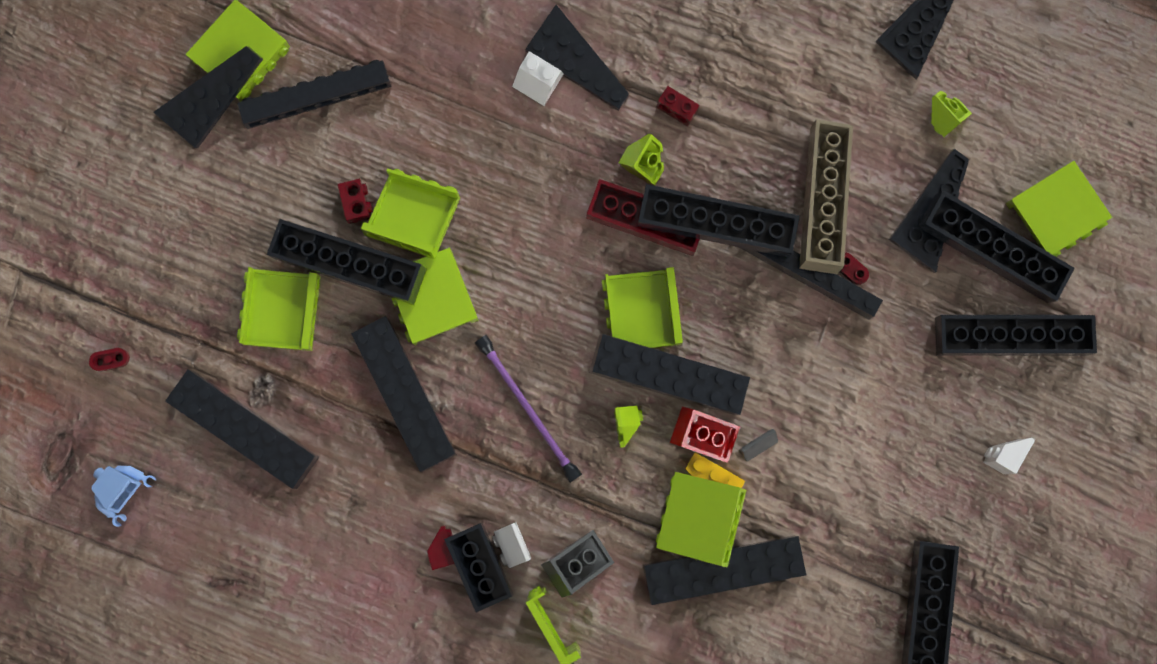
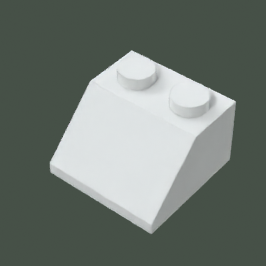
[512,51,563,106]
[983,438,1035,474]
[492,522,531,568]

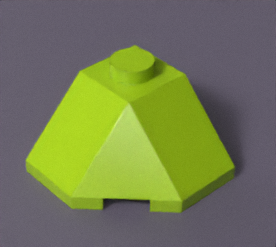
[931,91,972,137]
[618,134,664,186]
[614,406,643,448]

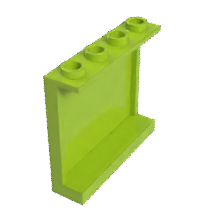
[185,0,290,102]
[1005,161,1112,257]
[361,168,460,259]
[392,247,479,345]
[237,267,321,351]
[602,267,683,348]
[656,472,746,567]
[526,586,581,664]

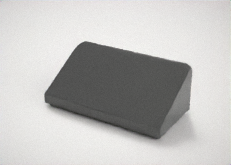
[739,429,778,461]

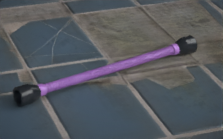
[475,335,582,483]

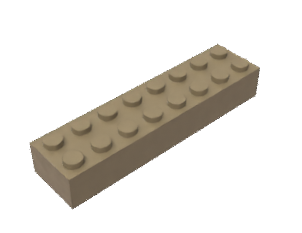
[799,119,853,274]

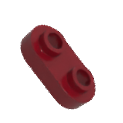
[840,252,869,285]
[89,348,130,372]

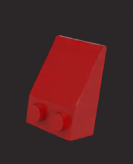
[670,406,740,463]

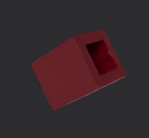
[427,525,455,570]

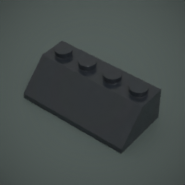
[444,522,514,613]

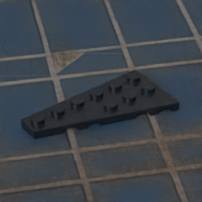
[876,0,954,79]
[525,5,629,111]
[153,46,263,148]
[889,148,969,273]

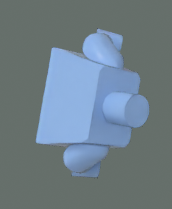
[92,465,156,527]

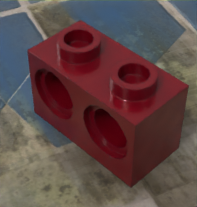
[656,86,700,127]
[338,178,373,224]

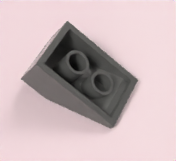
[541,530,614,598]

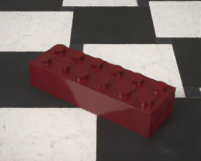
[586,179,700,256]

